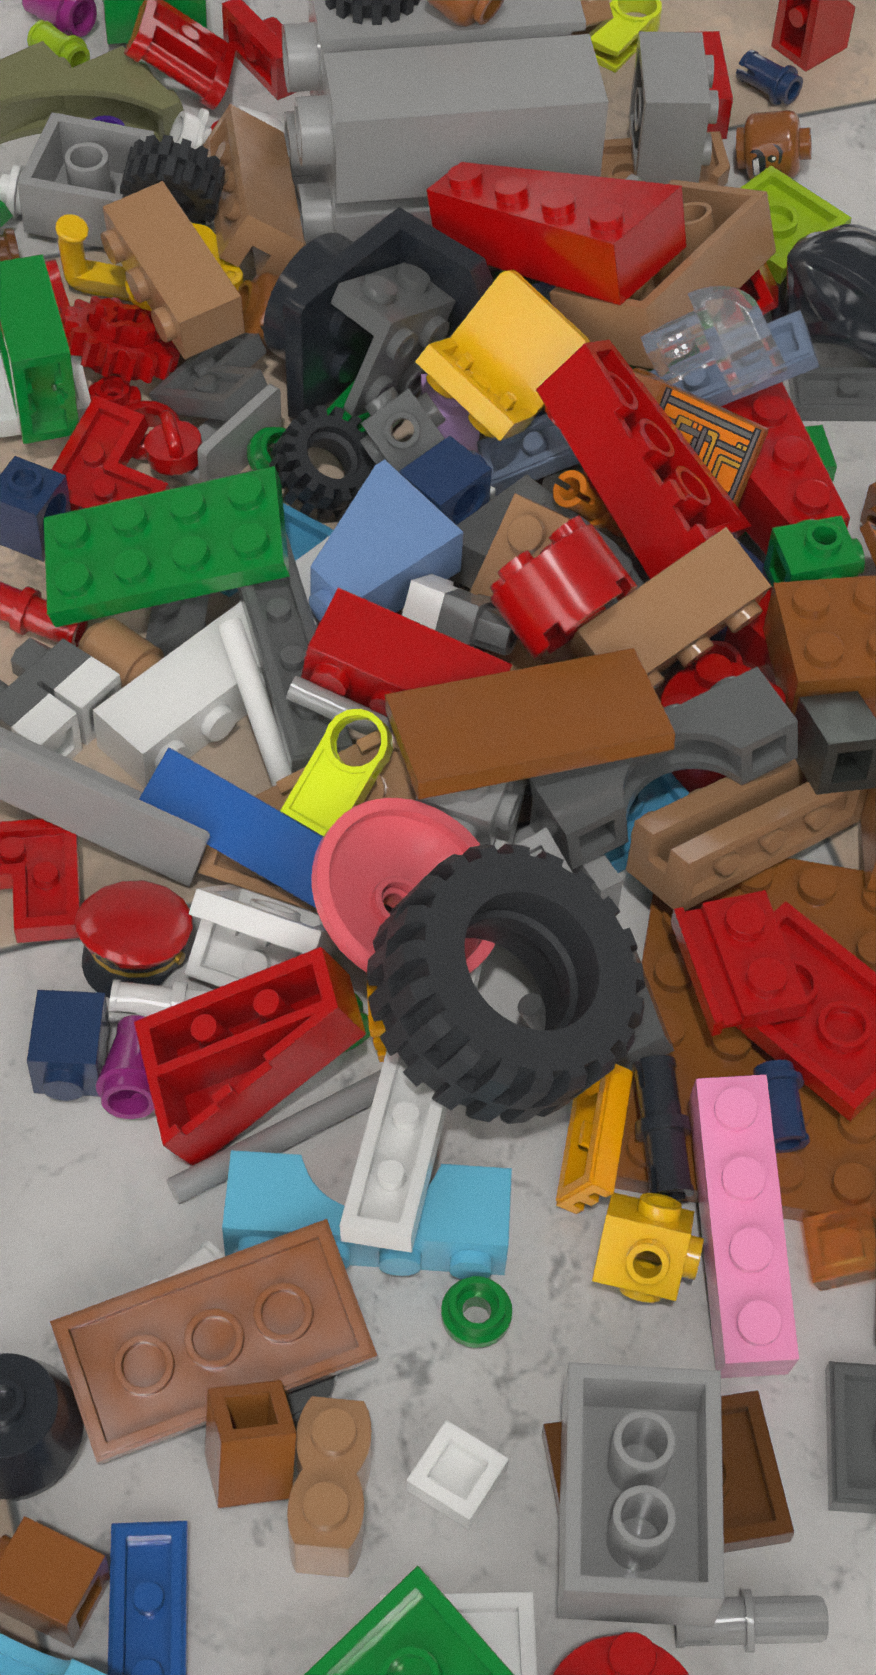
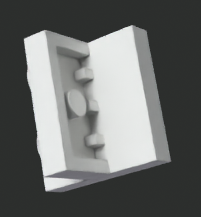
[184,884,340,987]

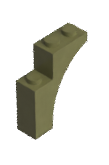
[0,41,184,144]

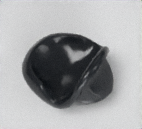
[771,224,876,366]

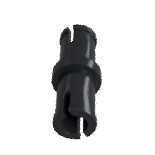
[632,1055,695,1201]

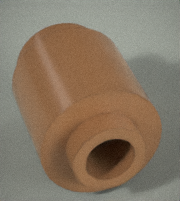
[79,618,164,688]

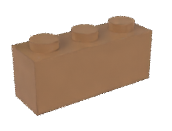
[100,181,245,360]
[569,527,771,690]

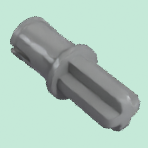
[674,1589,829,1653]

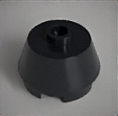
[0,1353,84,1501]

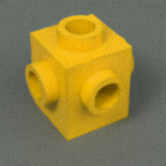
[592,1192,704,1303]

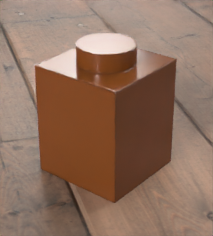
[205,1380,296,1508]
[0,1516,110,1648]

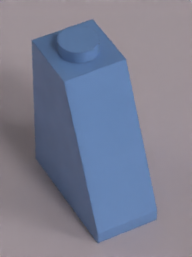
[309,459,463,622]

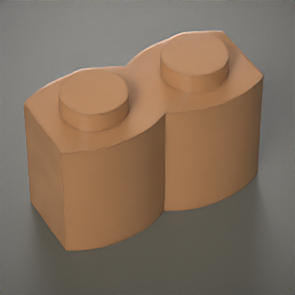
[287,1396,372,1578]

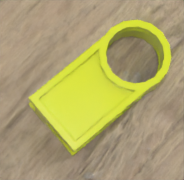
[591,0,662,73]
[280,709,393,836]

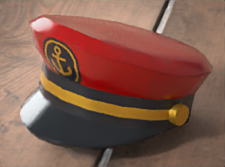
[75,880,193,998]

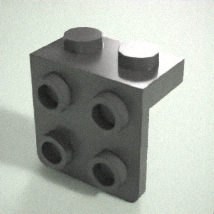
[331,262,456,417]

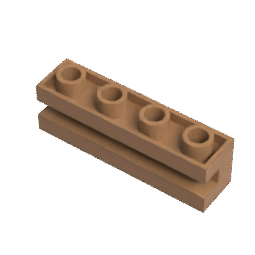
[203,104,306,276]
[626,759,868,911]

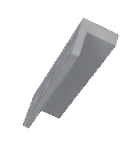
[0,727,210,887]

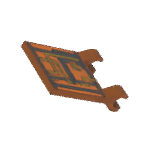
[583,368,769,507]

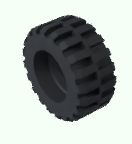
[366,843,645,1124]

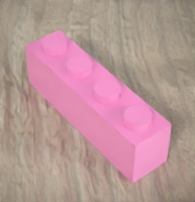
[688,1075,799,1379]

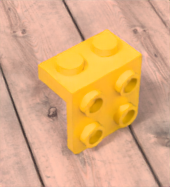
[415,270,590,441]

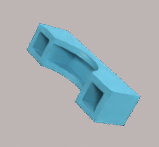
[222,1150,512,1279]

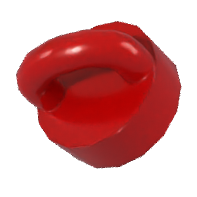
[145,410,203,476]

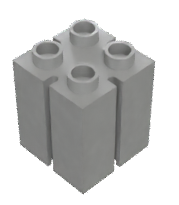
[282,0,609,271]

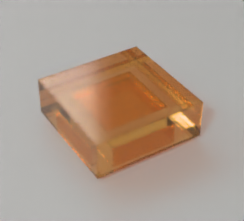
[803,1202,876,1291]

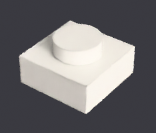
[406,1420,509,1530]

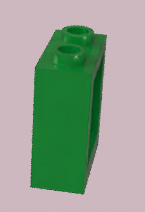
[0,254,79,444]

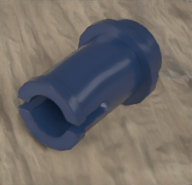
[736,49,803,105]
[753,1060,810,1153]

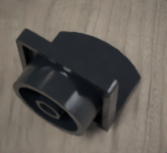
[263,207,494,420]

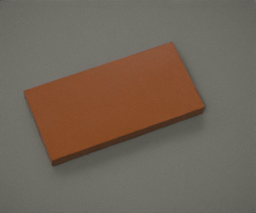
[385,648,675,800]
[50,1219,377,1465]

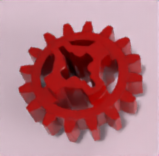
[62,296,181,384]

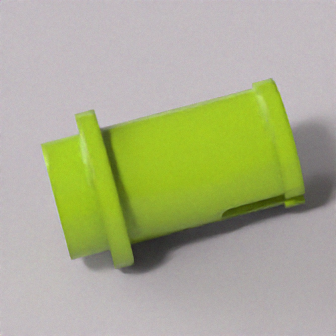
[27,20,90,68]

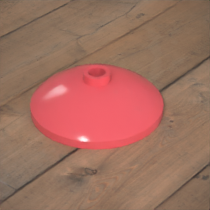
[311,798,495,973]

